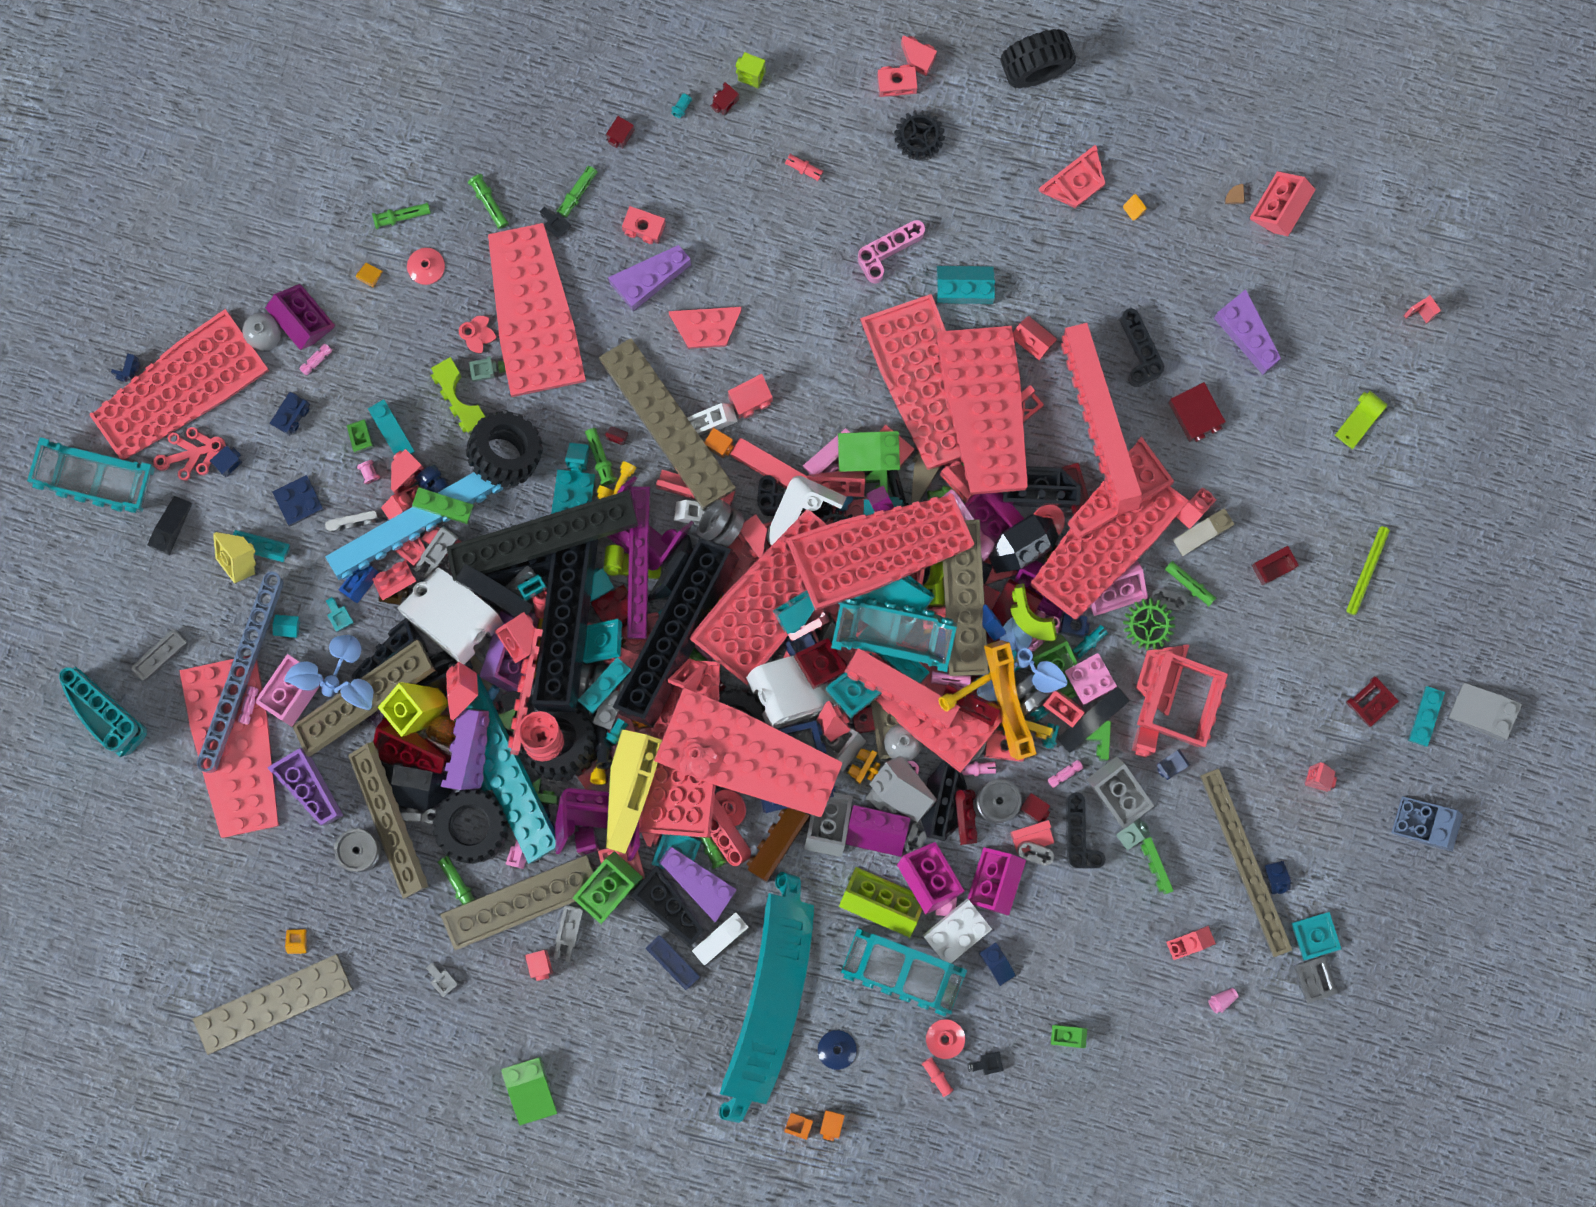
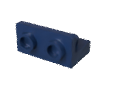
[269,392,310,436]

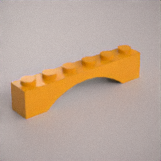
[984,640,1036,760]

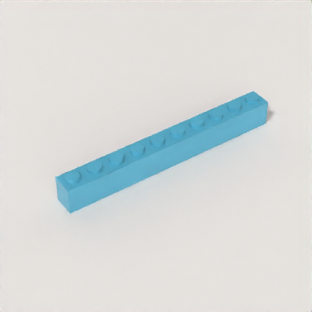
[325,472,503,580]

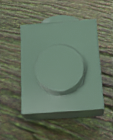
[469,356,498,382]
[1116,818,1150,851]

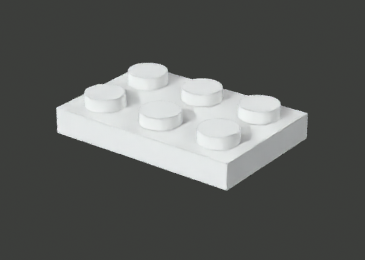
[922,899,992,963]

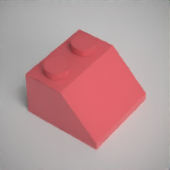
[728,374,773,419]
[391,449,424,494]
[495,612,535,663]
[446,662,478,721]

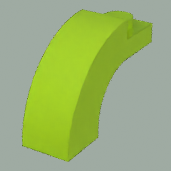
[1010,584,1057,641]

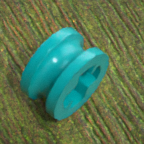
[1030,706,1049,722]

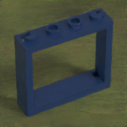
[760,720,836,813]

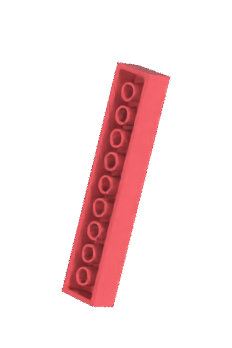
[1061,323,1142,514]

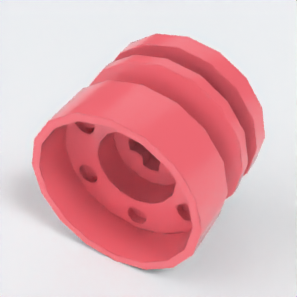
[518,711,564,762]

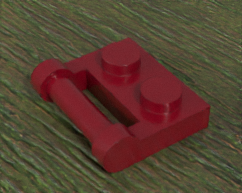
[1346,676,1399,727]

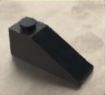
[147,496,192,556]

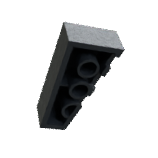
[630,866,704,948]

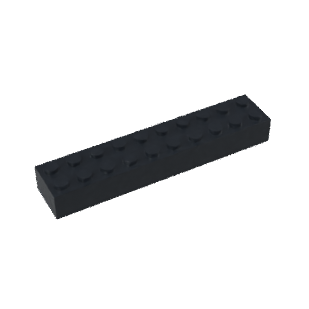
[613,538,739,728]
[532,539,598,712]

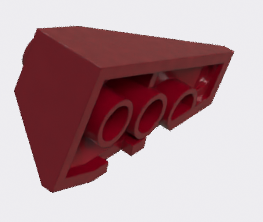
[373,717,446,773]

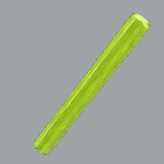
[1346,526,1390,615]

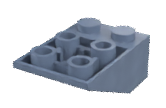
[1391,796,1463,852]

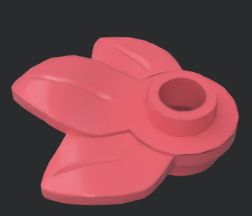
[459,316,496,353]
[680,742,718,779]

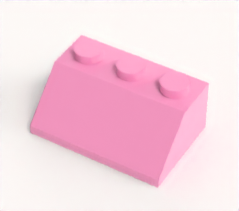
[803,428,851,475]
[1090,560,1148,616]
[255,654,324,727]

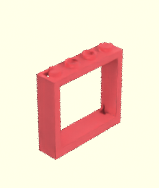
[1137,651,1228,747]

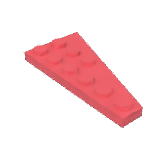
[1068,436,1174,540]
[508,628,543,755]

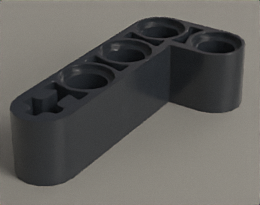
[1120,308,1164,387]
[757,475,833,517]
[1066,792,1106,869]

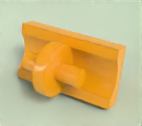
[848,748,881,784]

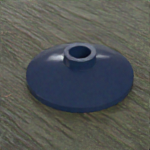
[818,1030,857,1070]

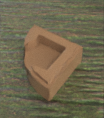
[1225,184,1244,204]

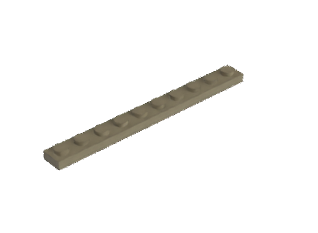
[1200,769,1292,957]

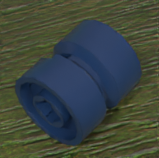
[415,465,450,493]

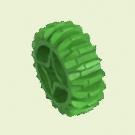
[1123,598,1175,650]

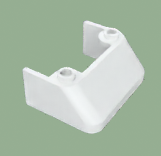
[766,476,847,546]

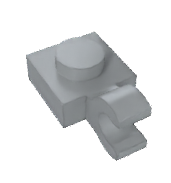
[866,790,898,814]
[401,809,435,824]
[426,963,458,997]

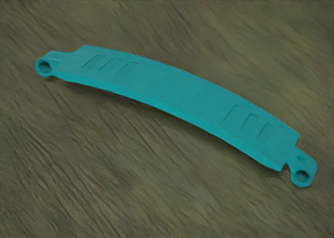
[719,872,814,1123]

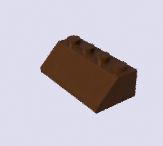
[746,808,809,883]

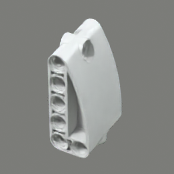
[397,567,503,665]
[746,656,841,729]

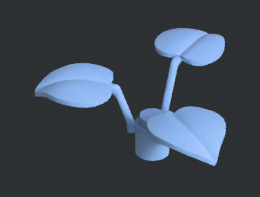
[977,617,1067,701]
[284,635,374,710]

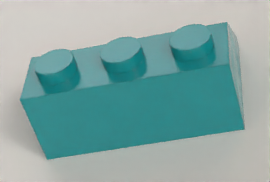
[937,266,995,304]

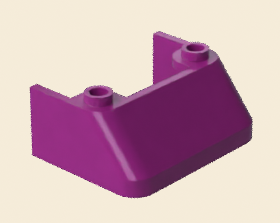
[607,476,694,570]
[555,788,640,861]

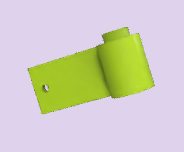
[1334,391,1388,450]
[603,545,661,579]

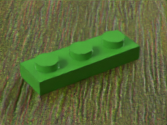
[412,487,474,524]
[1140,837,1173,895]

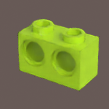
[735,52,766,89]

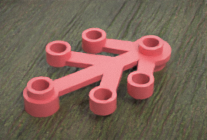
[153,427,226,481]

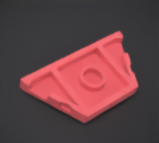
[1038,145,1105,208]
[669,307,742,349]
[1136,644,1189,716]

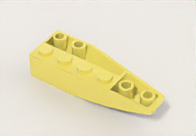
[606,730,662,854]

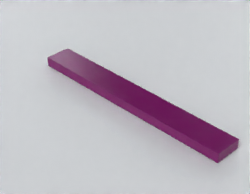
[627,486,650,639]

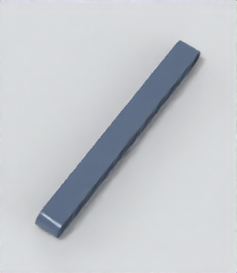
[197,571,284,773]

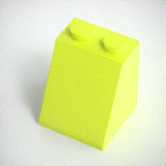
[378,682,448,737]

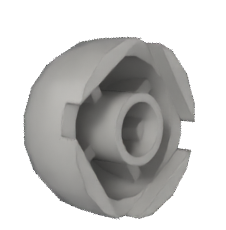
[242,312,281,351]
[884,724,922,761]

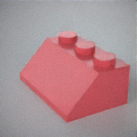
[1250,171,1316,237]

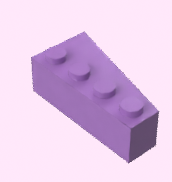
[608,245,691,311]
[1214,289,1281,375]
[479,611,531,692]
[441,708,489,790]
[267,748,344,825]
[659,846,736,922]

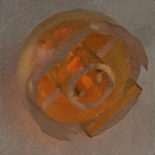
[426,714,457,747]

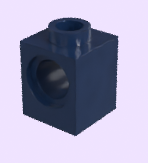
[210,445,243,477]
[1060,613,1090,638]

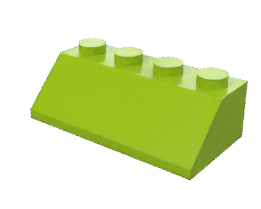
[839,867,922,938]

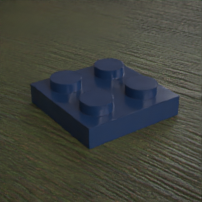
[272,475,324,527]

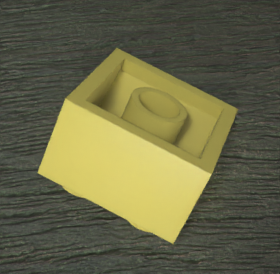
[213,532,256,584]

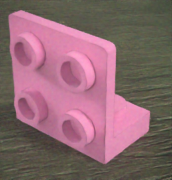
[1065,653,1117,707]

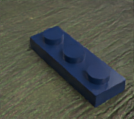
[645,935,700,990]

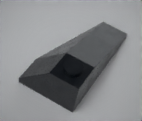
[352,618,428,680]

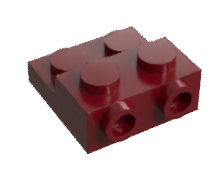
[590,584,628,629]
[794,638,847,689]

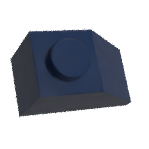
[978,942,1016,986]

